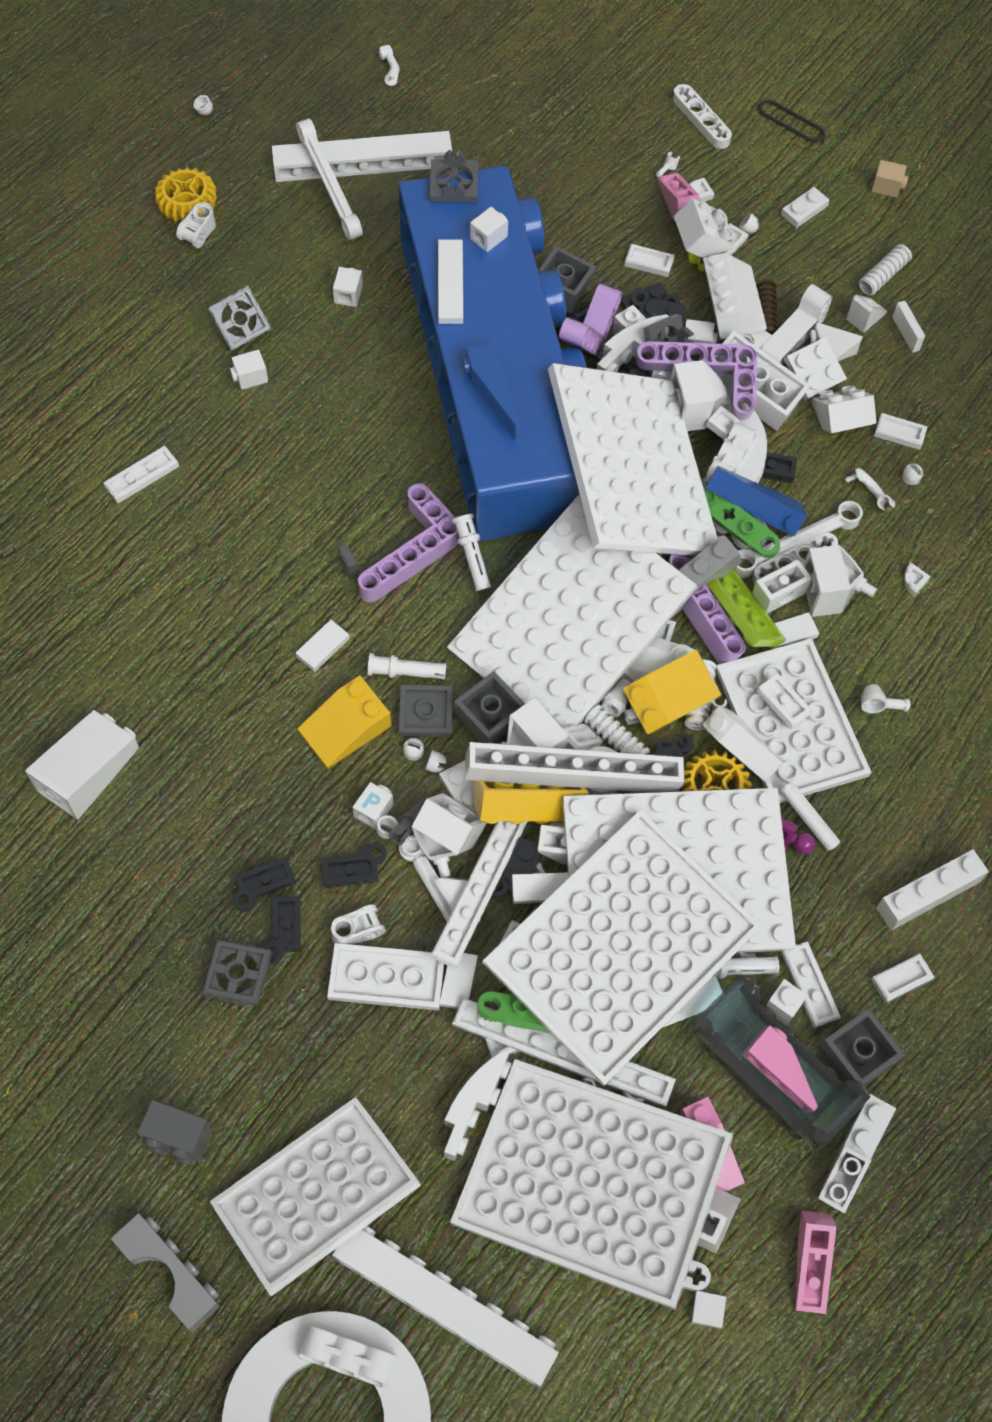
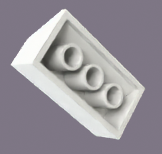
[703,253,767,339]
[714,331,811,431]

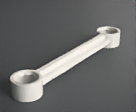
[296,118,363,240]
[734,501,863,578]

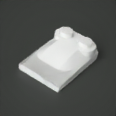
[620,637,698,683]

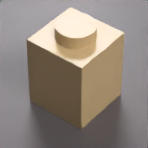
[871,160,908,198]

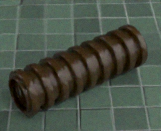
[756,279,778,335]

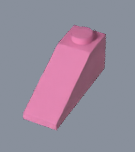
[657,173,699,222]
[741,1026,818,1114]
[679,1097,745,1192]
[795,1211,836,1314]

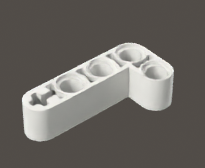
[760,284,833,365]

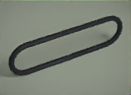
[758,100,825,142]

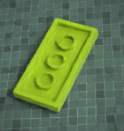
[706,569,786,647]

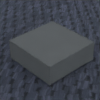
[338,544,358,579]

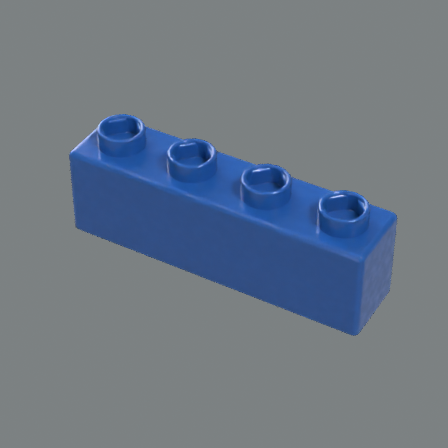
[398,166,586,542]

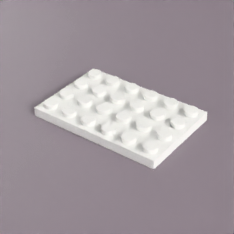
[716,638,872,804]
[210,1097,421,1296]

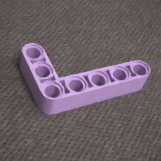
[559,283,622,356]
[636,341,757,421]
[358,484,460,602]
[667,536,746,664]

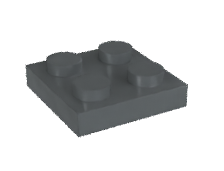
[399,685,452,737]

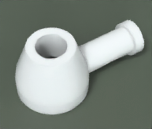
[861,684,910,713]

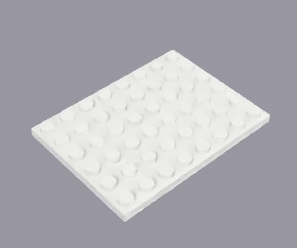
[548,363,718,556]
[447,494,697,728]
[562,788,796,953]
[483,809,762,1086]
[450,1059,733,1310]

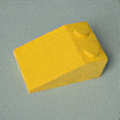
[622,649,721,735]
[297,676,392,769]

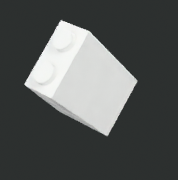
[25,710,139,820]

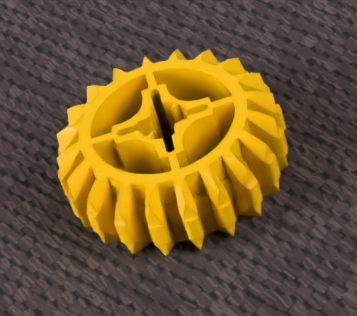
[155,166,217,223]
[680,749,751,792]

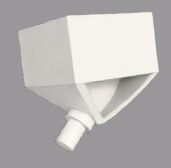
[670,360,731,431]
[803,545,877,617]
[488,698,568,749]
[412,793,487,878]

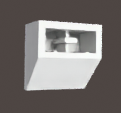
[674,198,736,257]
[811,386,876,433]
[697,1187,740,1254]

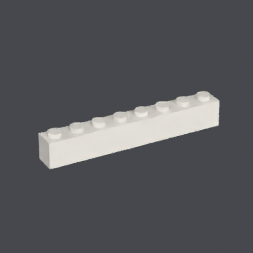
[272,131,452,182]
[465,742,684,793]
[332,1226,559,1388]

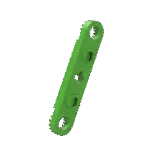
[700,477,780,558]
[476,991,551,1033]

